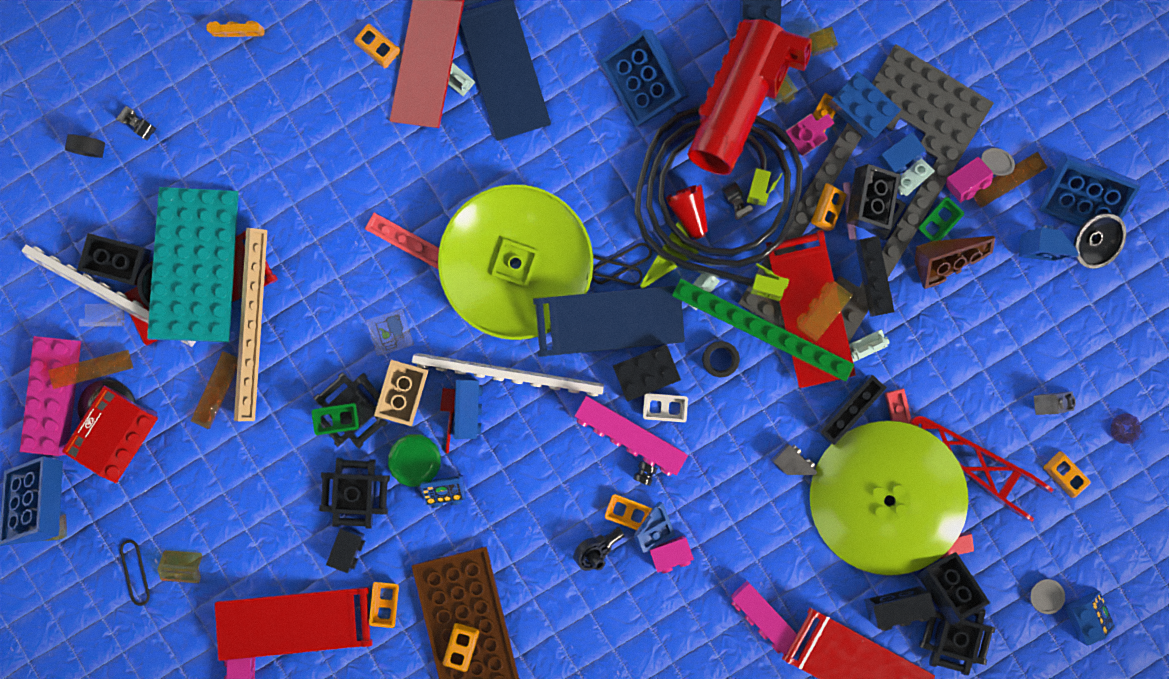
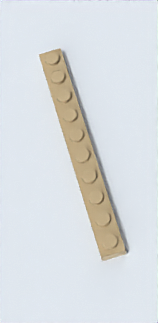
[234,228,268,421]

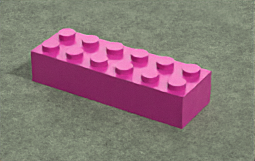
[20,336,81,456]
[575,395,688,476]

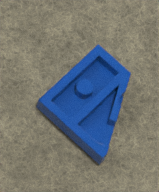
[634,501,676,553]

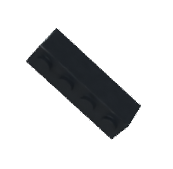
[855,236,895,317]
[816,375,887,445]

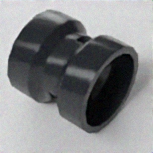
[633,461,658,486]

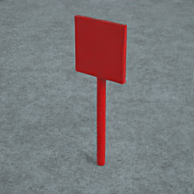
[440,388,455,454]

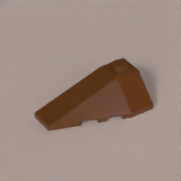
[914,236,995,289]

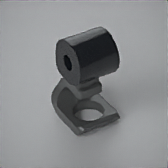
[116,106,157,141]
[721,182,753,220]

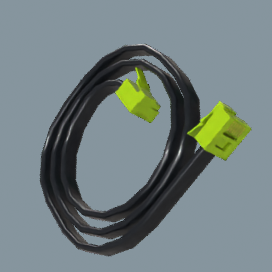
[634,105,803,301]

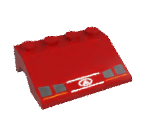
[62,385,158,484]

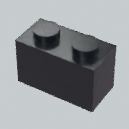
[326,526,366,573]

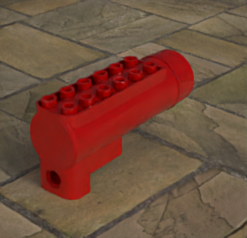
[687,19,812,175]

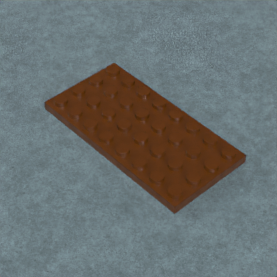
[412,546,520,679]

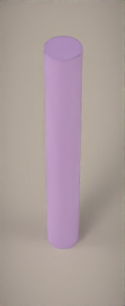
[843,182,857,240]

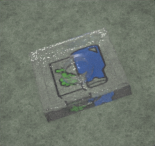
[366,309,414,357]

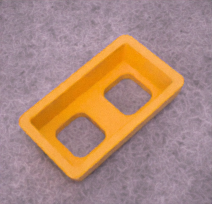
[354,24,401,68]
[811,183,847,231]
[1043,451,1091,498]
[605,494,652,530]
[369,582,399,628]
[443,623,479,672]

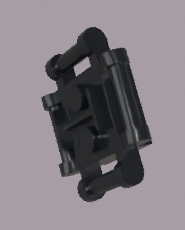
[313,371,388,449]
[319,458,390,529]
[919,608,996,676]

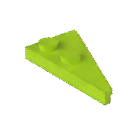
[640,222,699,289]

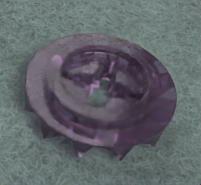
[1111,413,1143,444]

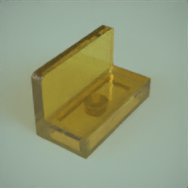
[157,550,202,583]

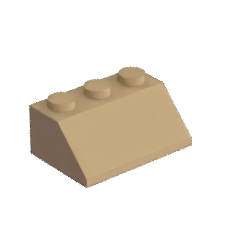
[374,360,429,426]

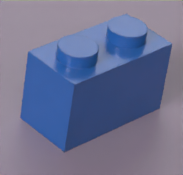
[877,132,926,174]

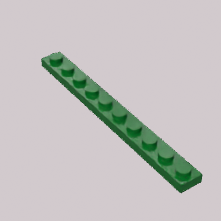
[672,279,855,382]

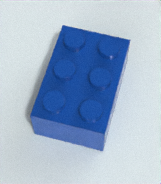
[828,71,901,143]

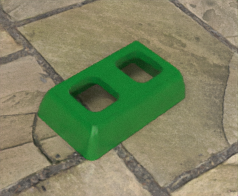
[919,197,964,241]
[312,403,359,435]

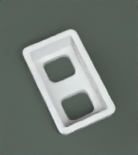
[643,394,688,422]

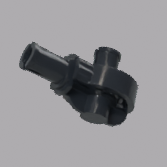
[573,527,625,571]

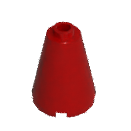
[665,184,708,240]

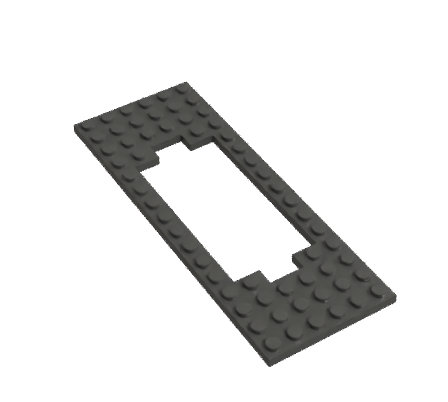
[738,44,994,343]

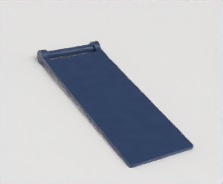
[460,0,551,141]
[533,285,685,357]

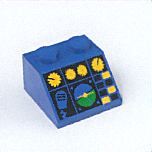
[420,476,466,508]
[1064,591,1115,646]

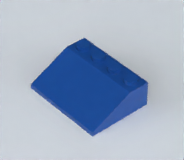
[600,29,690,127]
[1039,153,1140,226]
[0,456,63,546]

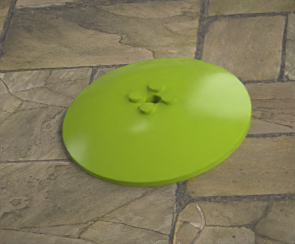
[438,185,593,340]
[810,421,968,575]

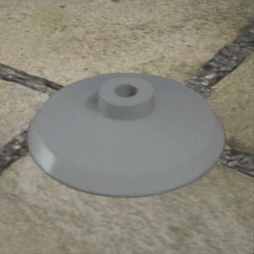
[981,148,1015,176]
[1031,579,1065,614]

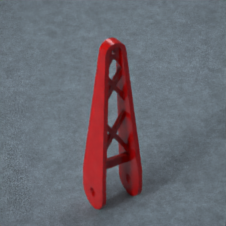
[909,416,1054,522]

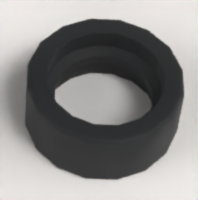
[65,134,105,158]
[702,341,740,378]

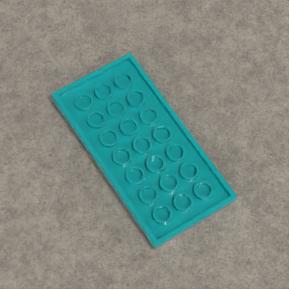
[147,187,239,342]

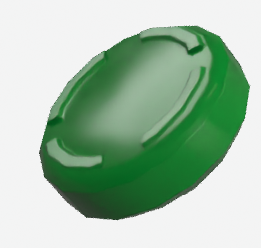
[388,434,441,487]

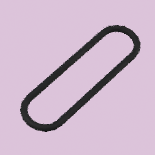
[592,243,652,284]
[592,256,643,286]
[120,540,150,606]

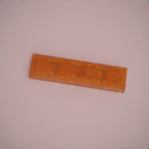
[973,152,1048,208]
[48,349,133,389]
[191,351,238,429]

